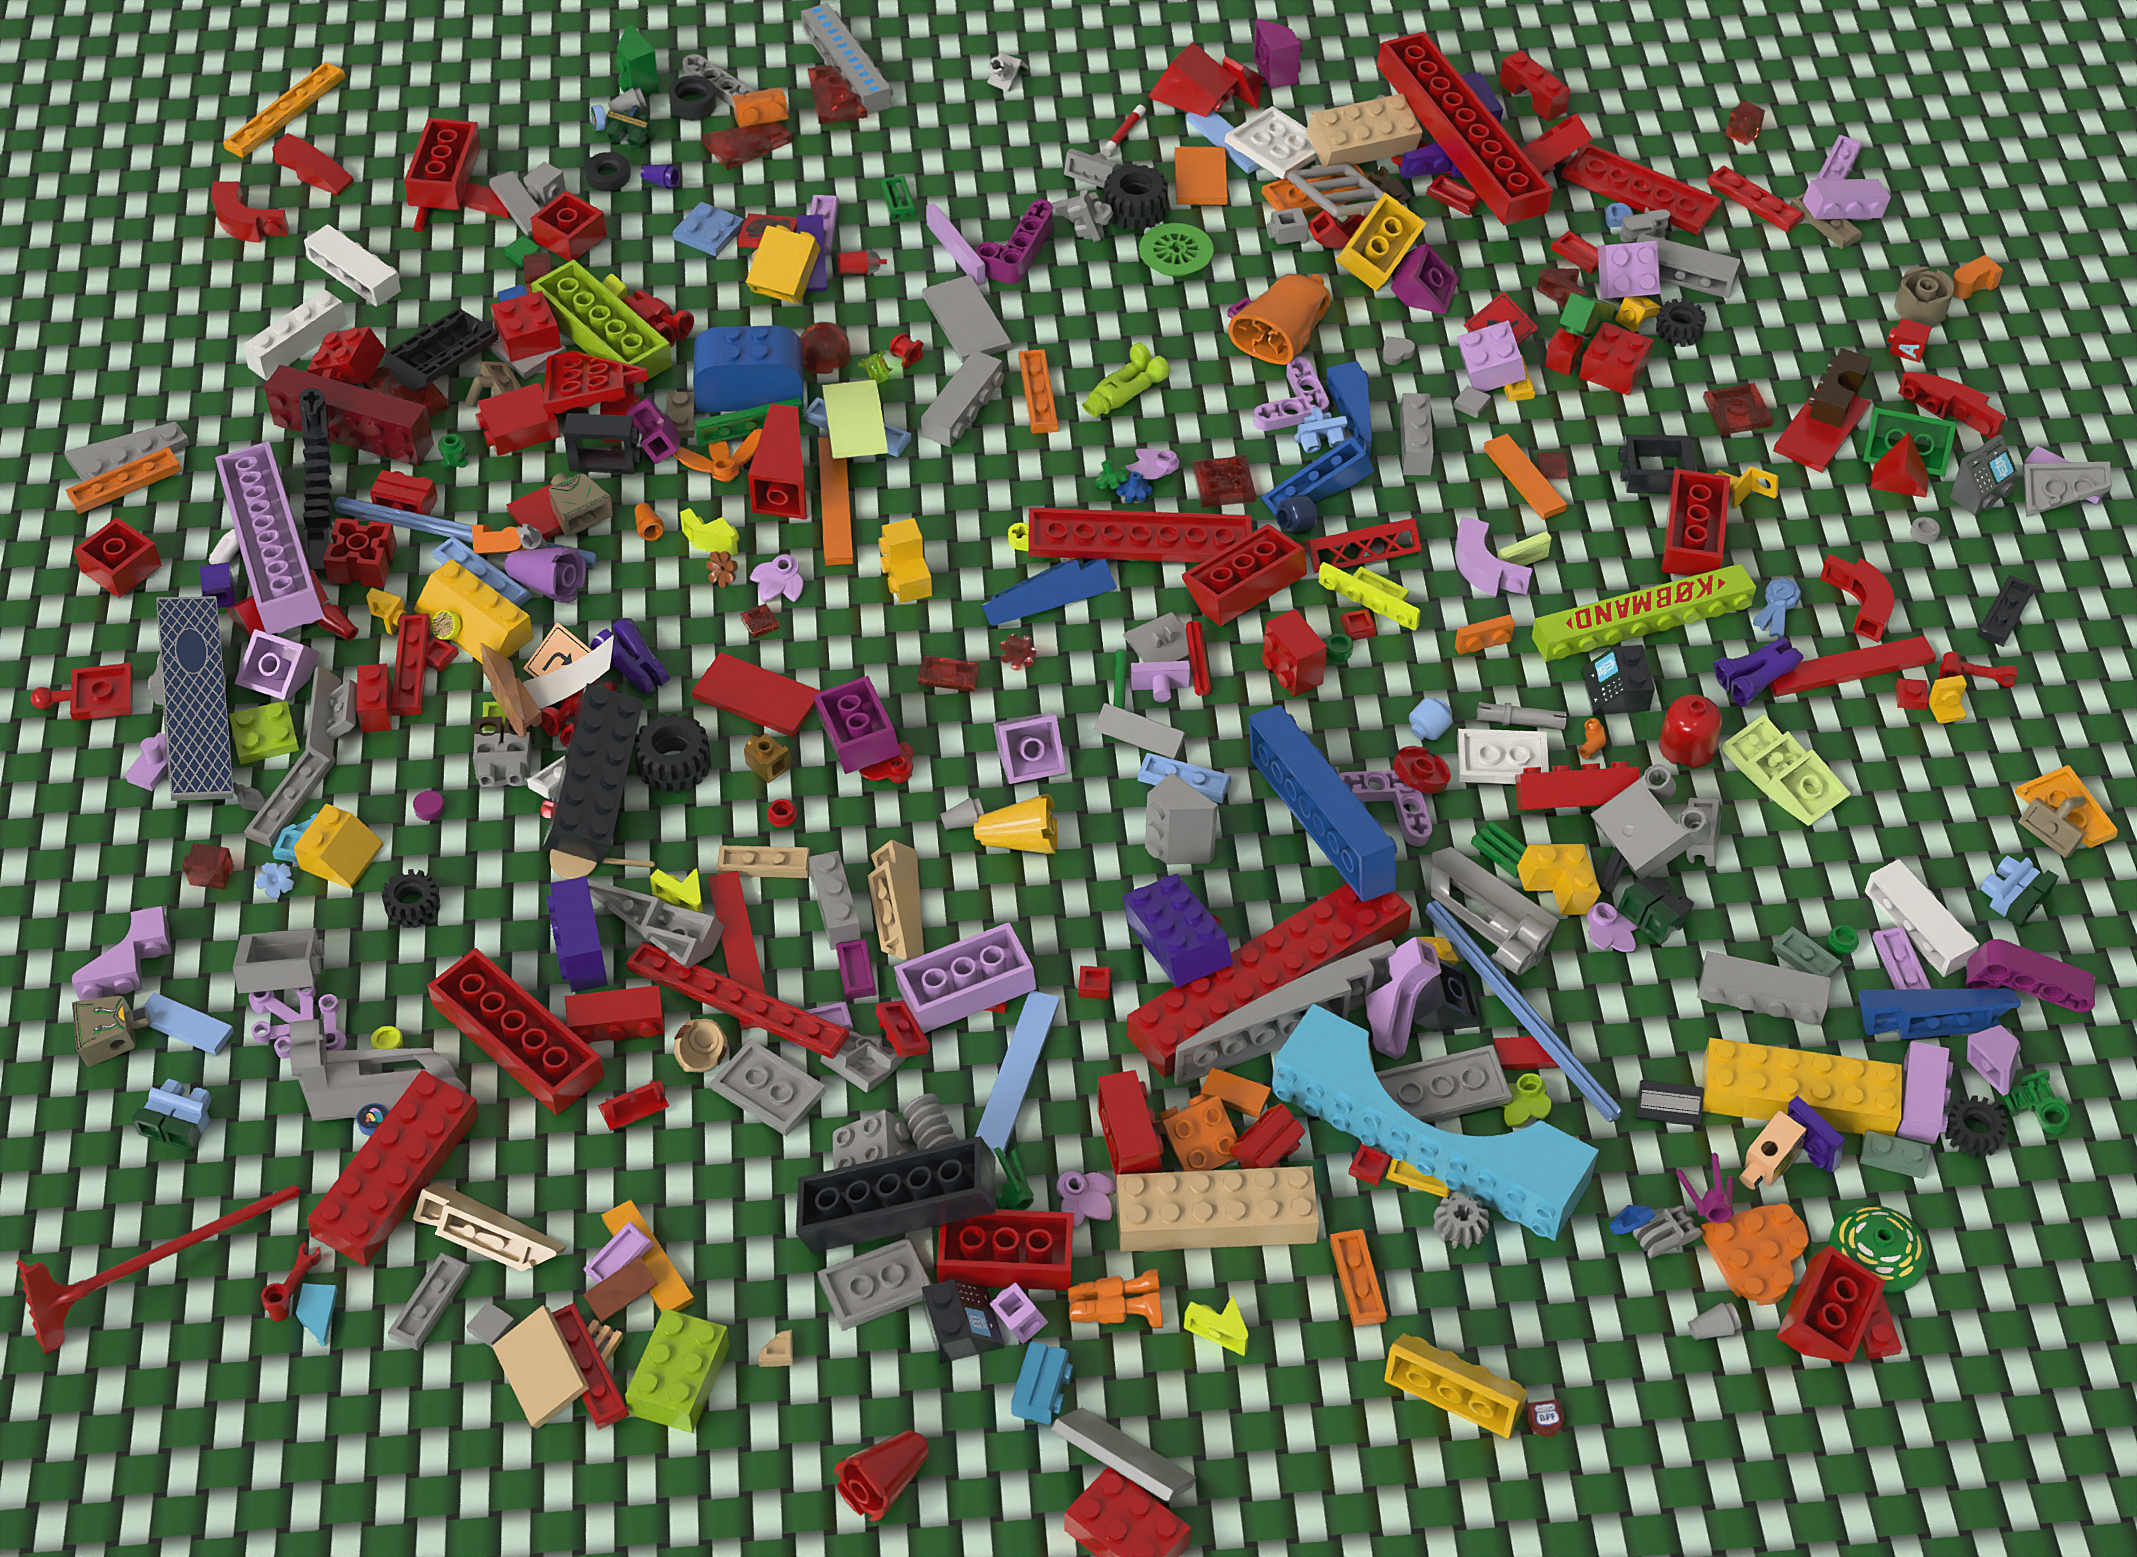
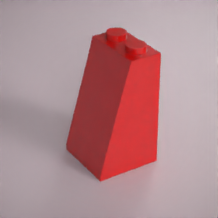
[748,404,807,520]

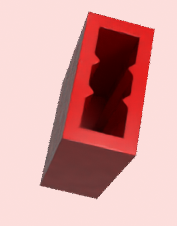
[475,383,560,456]

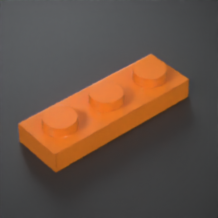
[1330,1229,1387,1327]

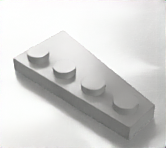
[64,422,190,482]

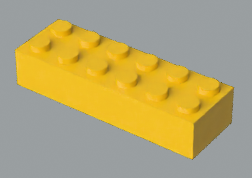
[1702,1038,1902,1137]

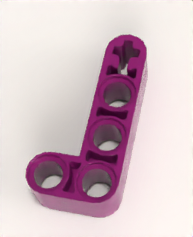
[976,200,1053,284]
[1966,939,2095,1012]

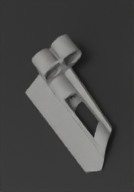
[1431,847,1559,975]
[289,1019,467,1122]

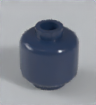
[1276,495,1318,534]

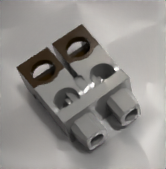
[473,716,536,787]

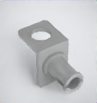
[988,52,1029,91]

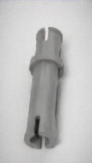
[1476,702,1567,730]

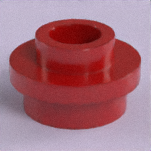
[767,799,797,827]

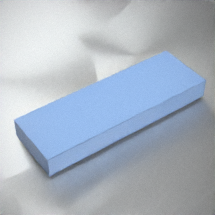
[1138,753,1231,803]
[142,992,234,1056]

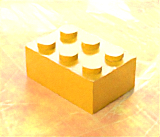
[1335,193,1426,292]

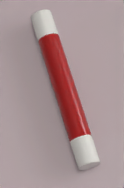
[1102,105,1146,156]

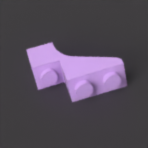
[72,906,171,1001]
[1365,936,1441,1060]

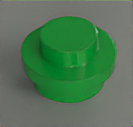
[1827,925,1859,954]

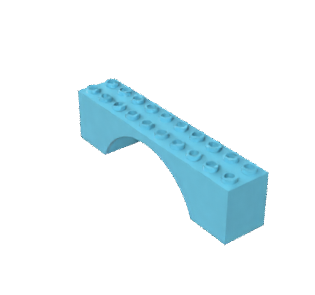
[1271,1003,1599,1241]

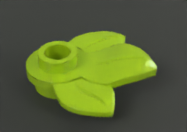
[1500,1073,1552,1127]

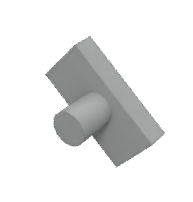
[1064,148,1117,188]

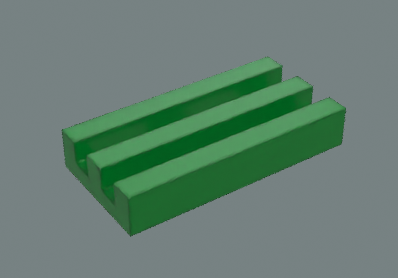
[880,176,915,220]
[1471,821,1526,879]

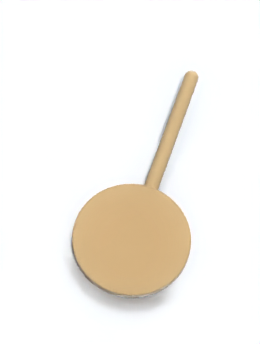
[550,849,655,879]

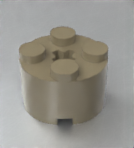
[1894,267,1954,326]

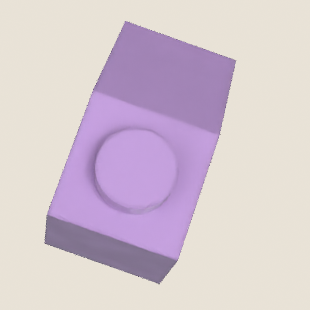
[1967,1025,2020,1096]

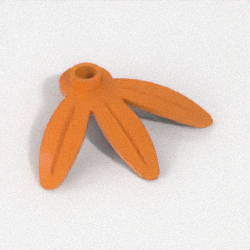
[673,428,762,482]

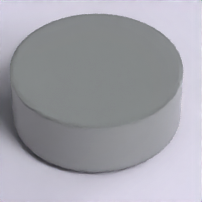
[1910,517,1940,544]

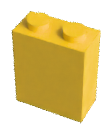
[746,225,821,305]

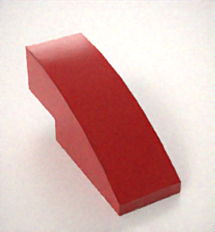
[272,133,354,196]

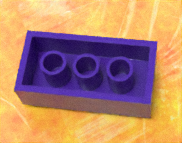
[1122,873,1233,988]

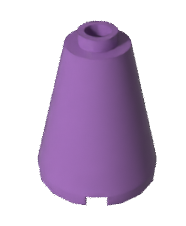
[504,547,586,603]

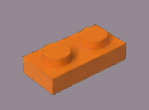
[1455,615,1515,655]

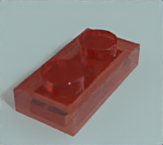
[917,655,980,692]

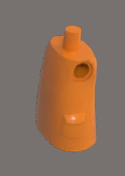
[1228,274,1331,365]

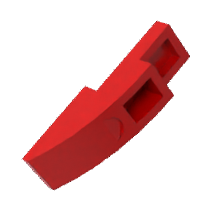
[1898,371,2006,439]

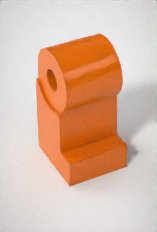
[1953,254,2003,299]
[472,525,526,555]

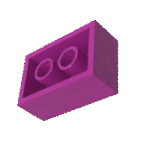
[813,676,901,774]

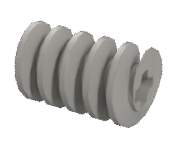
[903,1093,959,1150]

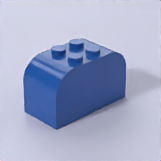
[693,325,804,413]

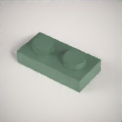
[1771,926,1842,978]
[1859,1130,1931,1179]

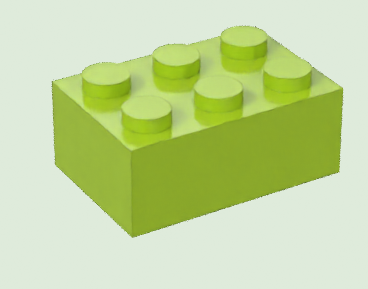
[625,1308,730,1433]

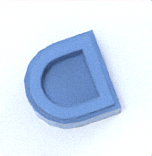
[1606,203,1633,228]

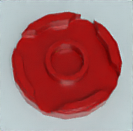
[1393,746,1451,794]

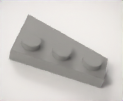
[2023,462,2112,517]

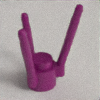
[1676,1153,1734,1223]

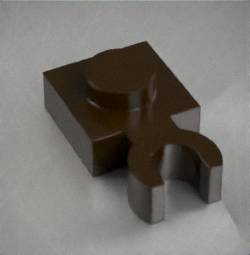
[1368,166,1412,205]

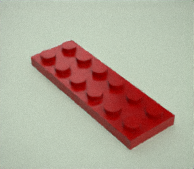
[1561,142,1722,235]

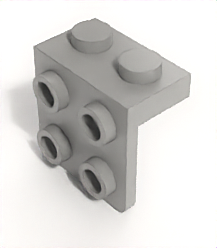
[832,1110,909,1169]

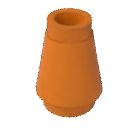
[634,503,664,541]

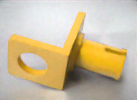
[1715,466,1778,509]

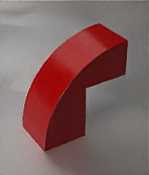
[1308,209,1367,249]

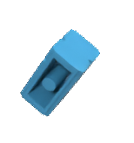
[1011,1341,1074,1425]

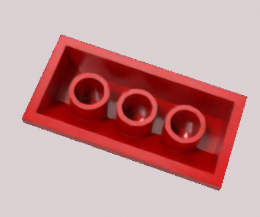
[1182,524,1307,626]

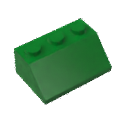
[1862,407,1957,476]

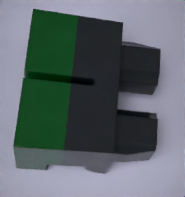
[1617,876,1694,945]

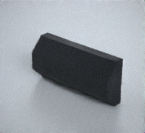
[385,307,499,391]

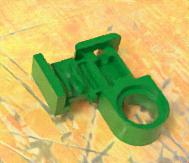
[1998,1070,2070,1134]

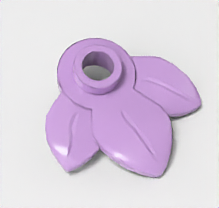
[1125,449,1179,479]
[750,554,803,602]
[1587,902,1640,952]
[1056,1171,1116,1228]

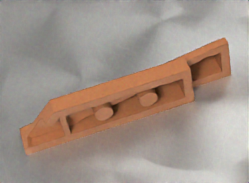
[480,642,542,738]

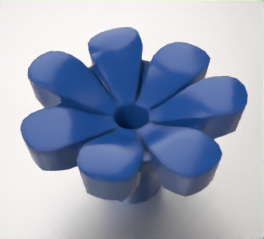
[1116,471,1152,503]

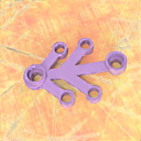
[249,985,347,1058]

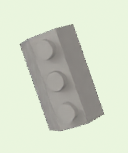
[1145,772,1218,865]

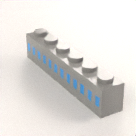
[801,3,893,116]

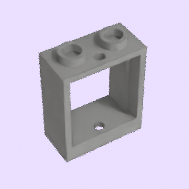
[233,928,325,994]

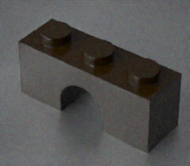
[1808,348,1872,428]

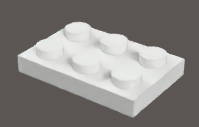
[1457,729,1549,784]

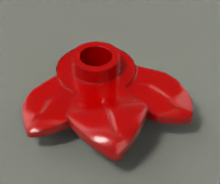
[859,742,914,783]

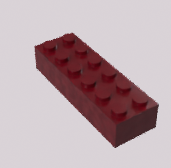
[264,365,434,466]

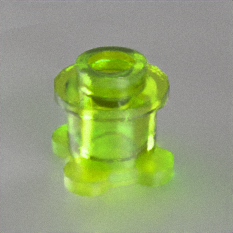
[858,350,893,384]

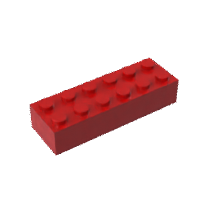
[428,948,605,1116]
[307,1070,478,1267]

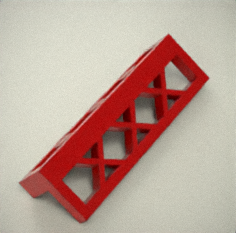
[1302,518,1422,573]

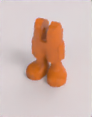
[1068,1269,1163,1329]

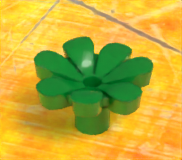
[1095,460,1129,489]

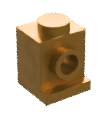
[744,733,791,784]

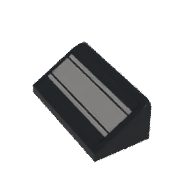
[1636,1080,1704,1127]

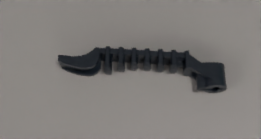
[299,388,333,571]

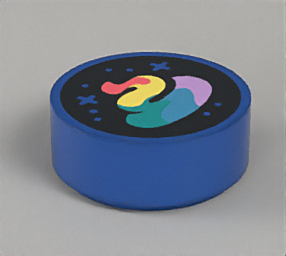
[357,1103,389,1136]

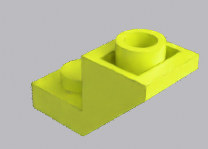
[680,508,739,555]

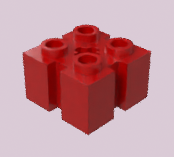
[323,518,397,587]

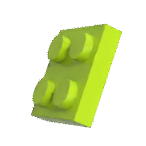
[229,700,299,765]

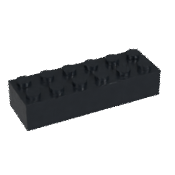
[543,683,644,864]
[796,1136,996,1253]

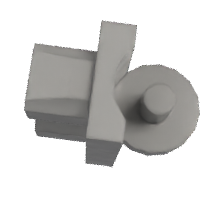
[1068,190,1113,242]

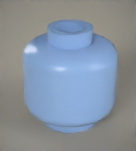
[1409,697,1452,741]

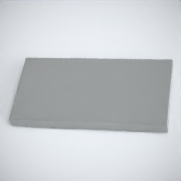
[922,275,1011,364]
[1375,1045,1512,1123]
[1052,1407,1197,1502]

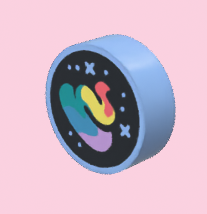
[591,105,606,131]

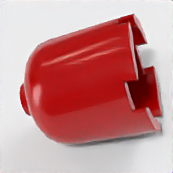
[1659,694,1722,769]

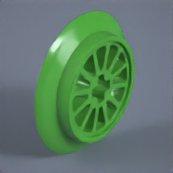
[1139,223,1214,277]

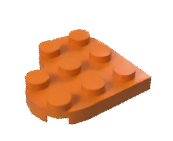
[1700,1203,1809,1306]

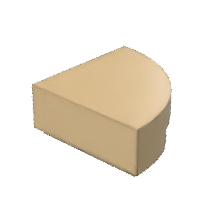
[759,1330,793,1367]

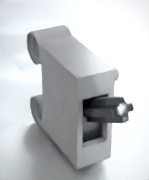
[1591,764,1711,893]

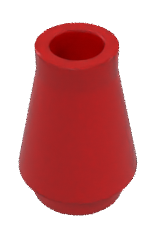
[316,603,358,642]

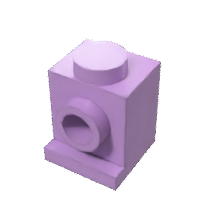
[990,1282,1048,1344]

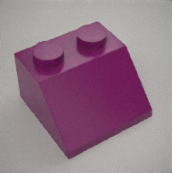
[1253,19,1303,89]
[1391,243,1459,314]

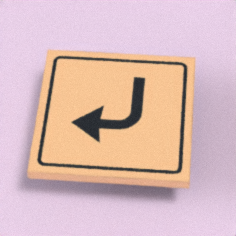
[523,622,592,678]

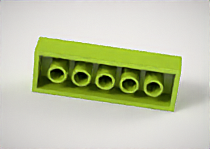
[531,259,672,388]

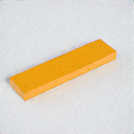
[602,1200,695,1313]

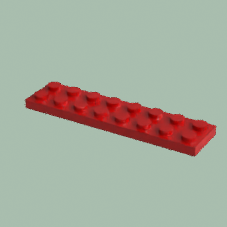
[1028,508,1252,562]

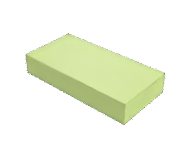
[1497,531,1551,566]

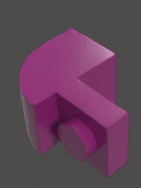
[626,396,680,464]

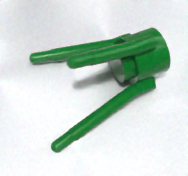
[994,1147,1034,1211]

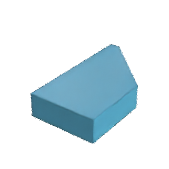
[272,813,318,863]
[296,1284,338,1346]

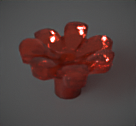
[1000,634,1037,671]

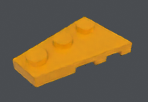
[2015,765,2118,848]

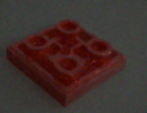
[1192,456,1256,508]

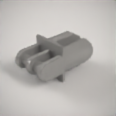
[1620,208,1670,243]
[1633,1205,1702,1259]

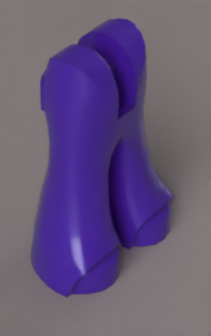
[590,618,670,695]
[1713,637,1804,707]

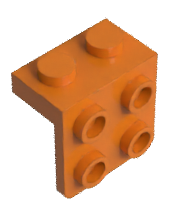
[1154,1093,1238,1172]

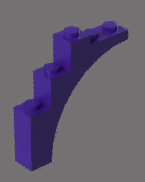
[1400,72,1504,179]

